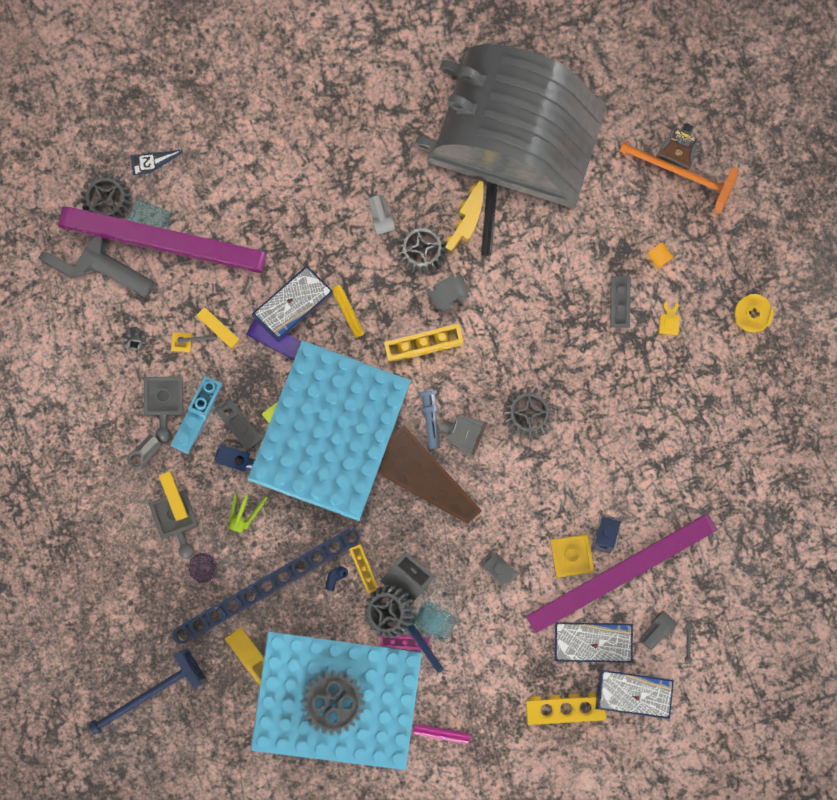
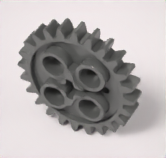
[300,670,365,736]

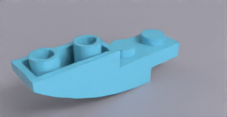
[171,376,222,454]

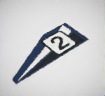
[131,149,183,175]

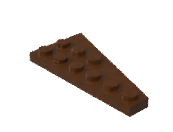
[377,426,482,524]

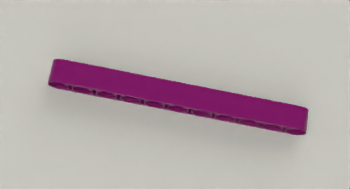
[58,206,267,273]
[526,513,718,633]

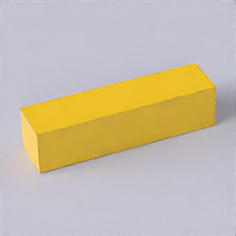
[196,307,240,349]
[159,471,188,521]
[349,545,378,594]

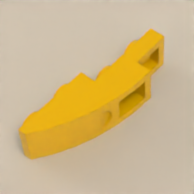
[445,180,484,254]
[225,627,264,687]

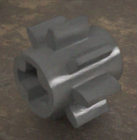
[122,327,146,350]

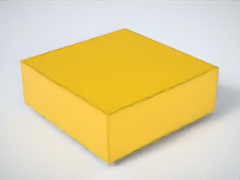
[171,332,192,353]

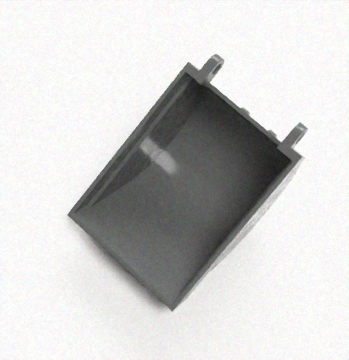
[415,44,607,209]

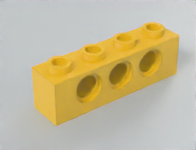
[384,323,463,364]
[525,692,606,725]

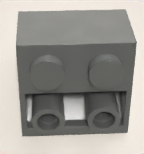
[381,551,435,605]

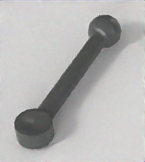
[177,334,217,344]
[684,623,693,664]

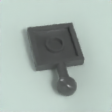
[144,376,183,442]
[148,490,198,559]

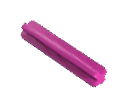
[413,724,470,744]

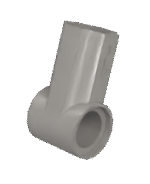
[368,195,395,235]

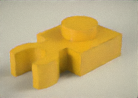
[658,301,680,336]

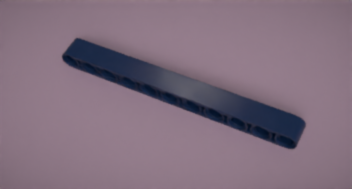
[173,528,360,644]

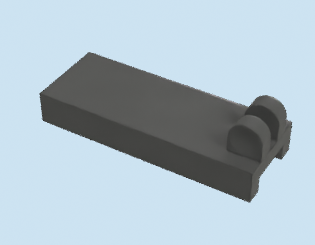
[610,276,631,328]

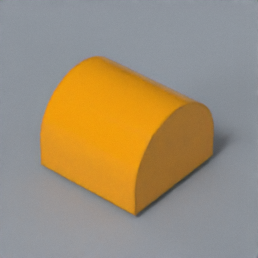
[647,242,674,269]

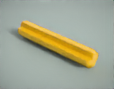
[332,285,364,338]

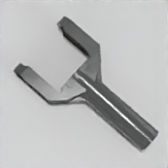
[38,235,155,298]

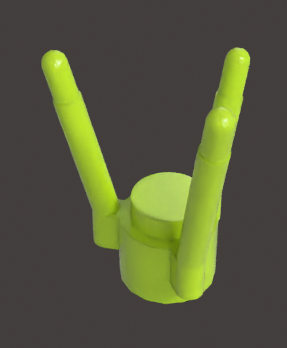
[228,494,268,533]

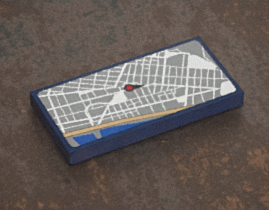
[252,266,333,342]
[554,622,633,663]
[595,670,674,719]

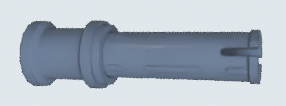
[420,390,441,449]

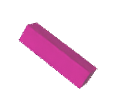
[380,635,430,650]

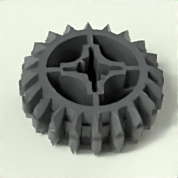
[80,173,132,218]
[396,223,448,275]
[503,387,555,439]
[364,585,415,638]

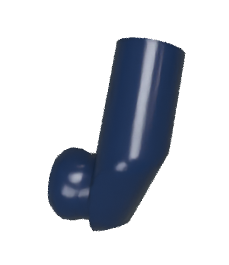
[325,566,348,591]

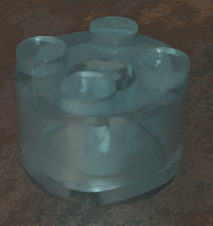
[412,600,456,643]

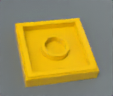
[550,534,595,578]

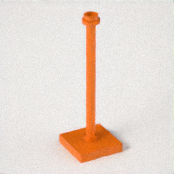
[620,141,739,213]

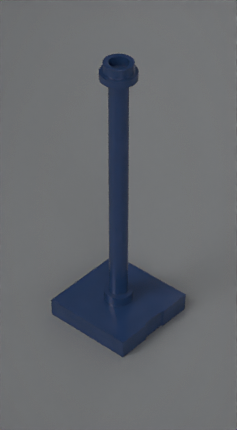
[89,648,208,735]

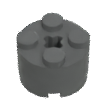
[426,272,470,312]

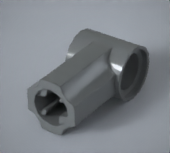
[127,434,163,470]
[639,610,678,650]

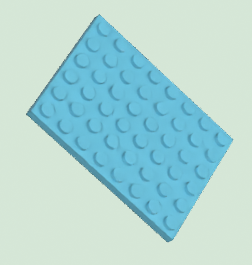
[248,341,411,521]
[250,632,422,770]

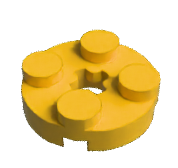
[734,294,774,333]

